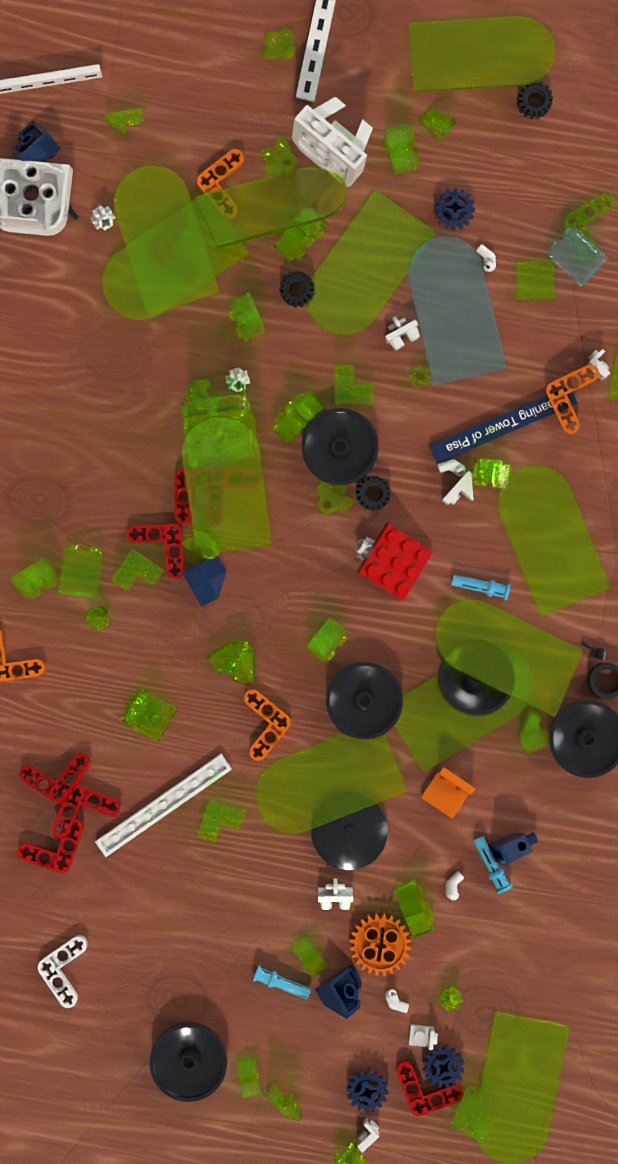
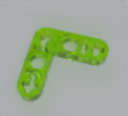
[563,193,615,264]

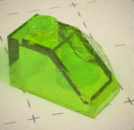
[206,640,256,684]

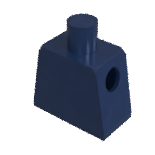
[489,832,538,865]

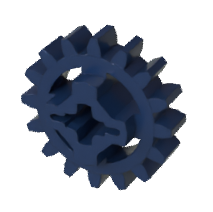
[433,188,475,231]
[422,1044,464,1088]
[347,1068,389,1113]

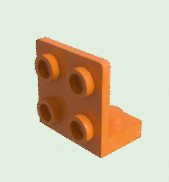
[421,765,476,818]

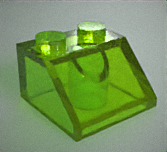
[227,292,266,342]
[10,558,60,600]
[121,687,178,741]

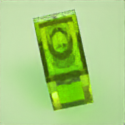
[517,709,549,755]

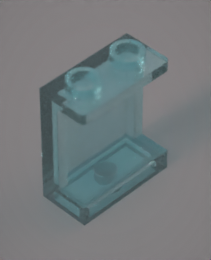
[548,226,610,287]

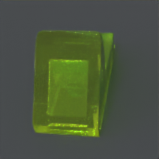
[419,107,456,140]
[104,108,144,138]
[291,935,329,978]
[236,1056,262,1098]

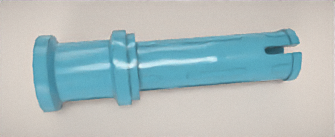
[451,574,511,601]
[473,836,513,894]
[252,964,311,1000]

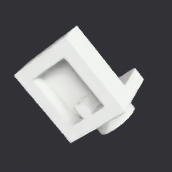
[586,349,610,381]
[409,1024,438,1050]
[357,1118,379,1153]

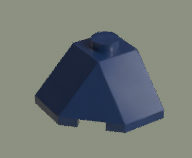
[12,120,61,162]
[183,555,226,607]
[315,965,362,1019]

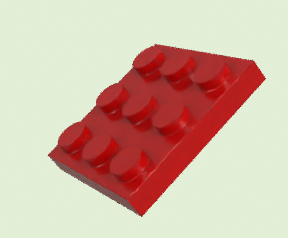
[357,522,433,601]

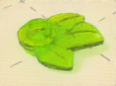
[261,27,296,61]
[261,137,297,175]
[317,481,354,514]
[182,530,220,563]

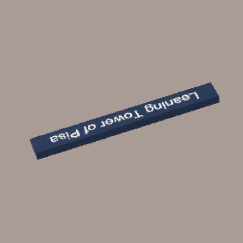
[429,386,577,464]

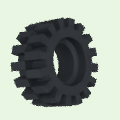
[517,81,553,119]
[279,271,315,308]
[356,476,391,511]

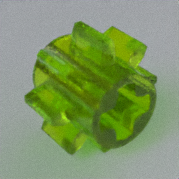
[408,365,432,390]
[85,606,111,630]
[439,986,463,1012]

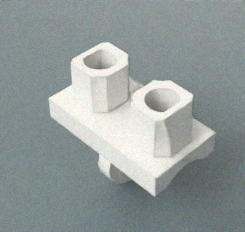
[385,316,420,351]
[318,878,353,910]

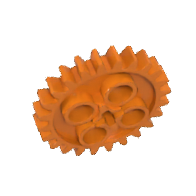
[349,912,412,976]

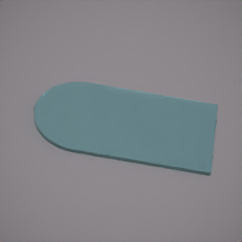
[408,236,507,386]

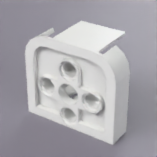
[292,97,373,187]
[0,158,73,236]

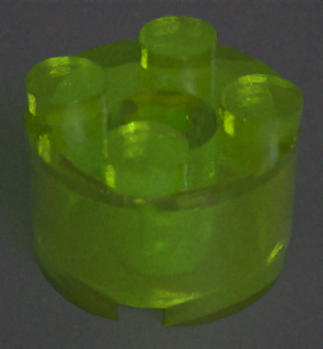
[472,458,512,489]

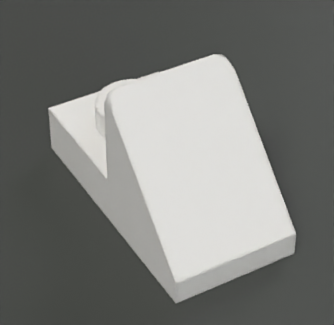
[442,471,473,506]

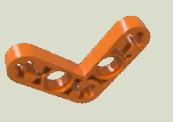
[197,149,244,221]
[546,365,599,434]
[0,630,46,682]
[244,689,291,761]

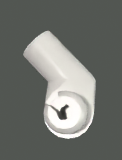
[476,244,496,272]
[437,459,466,477]
[445,871,464,901]
[385,989,409,1013]

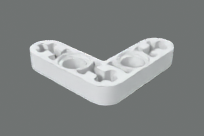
[38,935,88,1008]

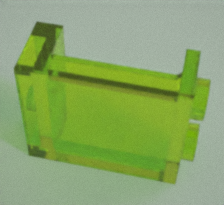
[57,544,104,598]

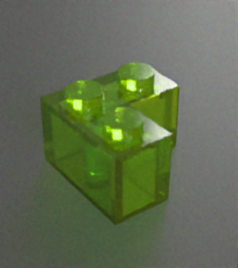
[383,123,420,177]
[274,209,328,263]
[334,365,374,406]
[272,390,325,444]
[111,548,166,592]
[306,617,348,662]
[197,798,246,843]
[393,879,435,939]
[450,1086,495,1144]

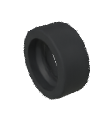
[587,662,618,699]

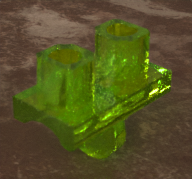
[188,378,222,416]
[332,1143,367,1164]

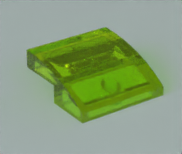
[266,1082,302,1122]

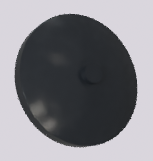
[302,408,379,485]
[438,640,515,716]
[326,662,403,739]
[549,700,618,778]
[311,792,388,870]
[150,1022,228,1102]

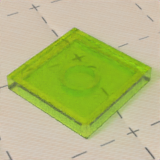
[515,261,555,301]

